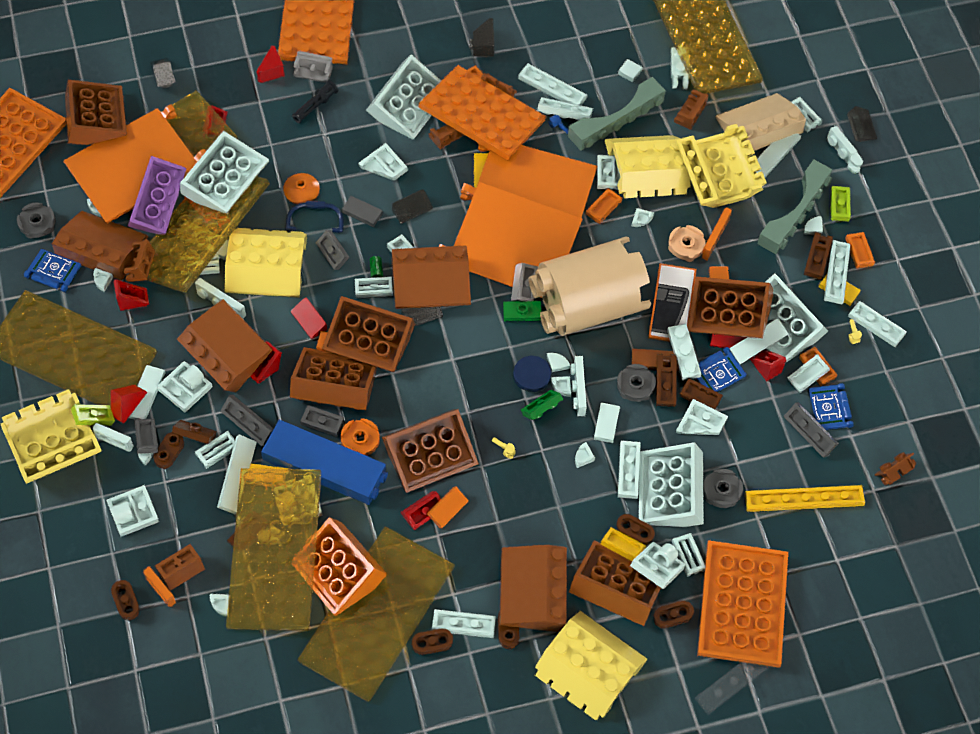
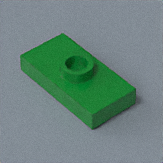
[503,301,541,321]

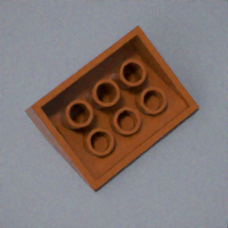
[65,79,127,145]
[52,211,148,280]
[392,246,471,309]
[688,277,774,339]
[322,296,415,373]
[177,299,273,393]
[290,347,377,410]
[382,409,479,493]
[569,540,661,626]
[500,545,567,632]

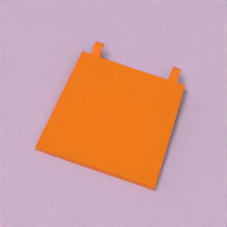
[64,104,206,224]
[460,143,597,218]
[439,182,583,299]

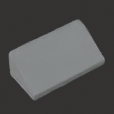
[511,263,538,301]

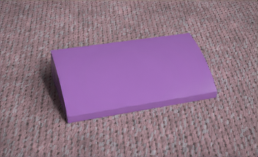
[128,156,187,235]

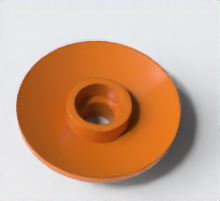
[283,173,320,204]

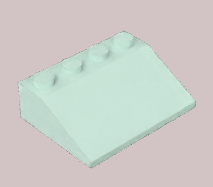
[366,54,441,139]
[180,131,269,214]
[766,274,828,363]
[639,442,704,527]

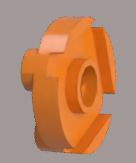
[341,419,380,456]

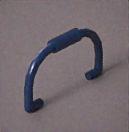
[285,201,344,233]

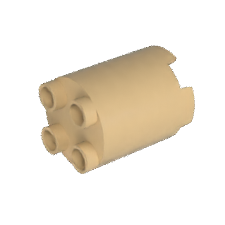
[528,237,651,336]

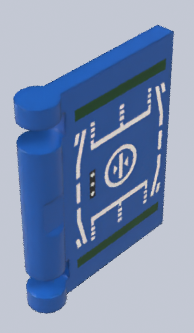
[24,249,82,292]
[696,347,747,392]
[808,383,854,430]

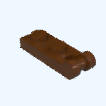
[803,232,833,280]
[656,353,677,407]

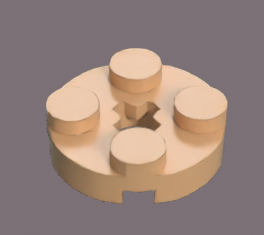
[668,225,706,262]

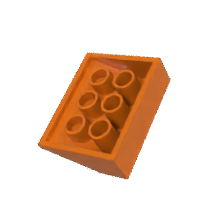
[291,517,387,616]

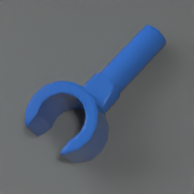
[548,115,569,134]

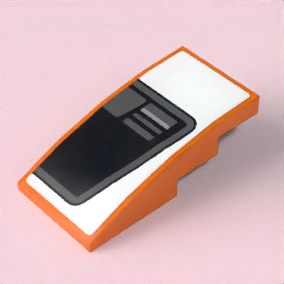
[648,263,697,342]

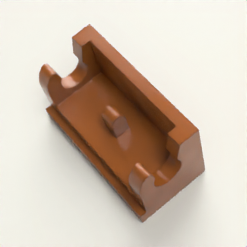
[674,90,709,130]
[429,124,464,149]
[124,239,155,282]
[155,544,205,591]

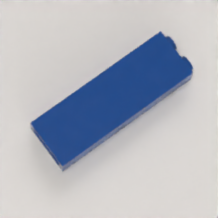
[261,419,388,505]

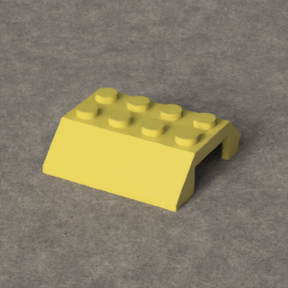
[676,124,767,208]
[605,135,691,198]
[225,228,307,298]
[0,389,102,484]
[535,611,647,720]

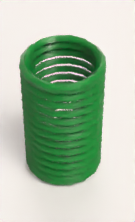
[369,256,383,278]

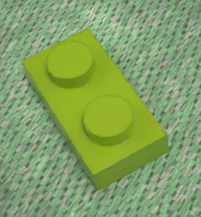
[831,186,851,222]
[71,404,115,426]

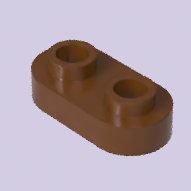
[154,432,185,469]
[616,514,655,545]
[111,580,140,620]
[653,601,694,628]
[498,612,519,649]
[412,629,453,655]

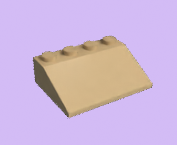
[716,93,806,151]

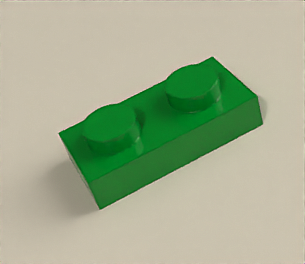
[521,390,563,420]

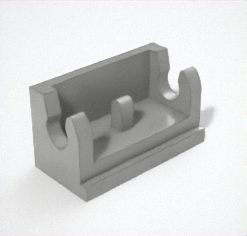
[294,51,333,83]

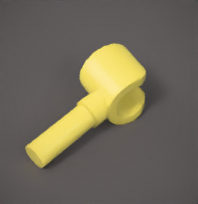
[849,319,862,344]
[492,437,516,459]

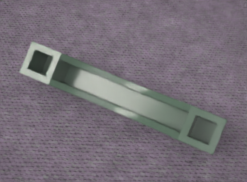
[568,77,666,151]
[757,159,833,254]

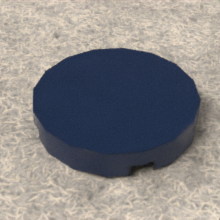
[513,355,552,392]

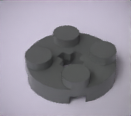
[17,203,56,239]
[617,364,656,402]
[703,469,743,508]

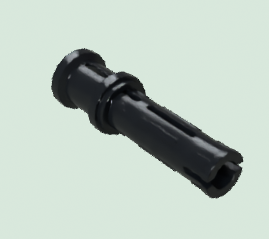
[292,80,339,123]

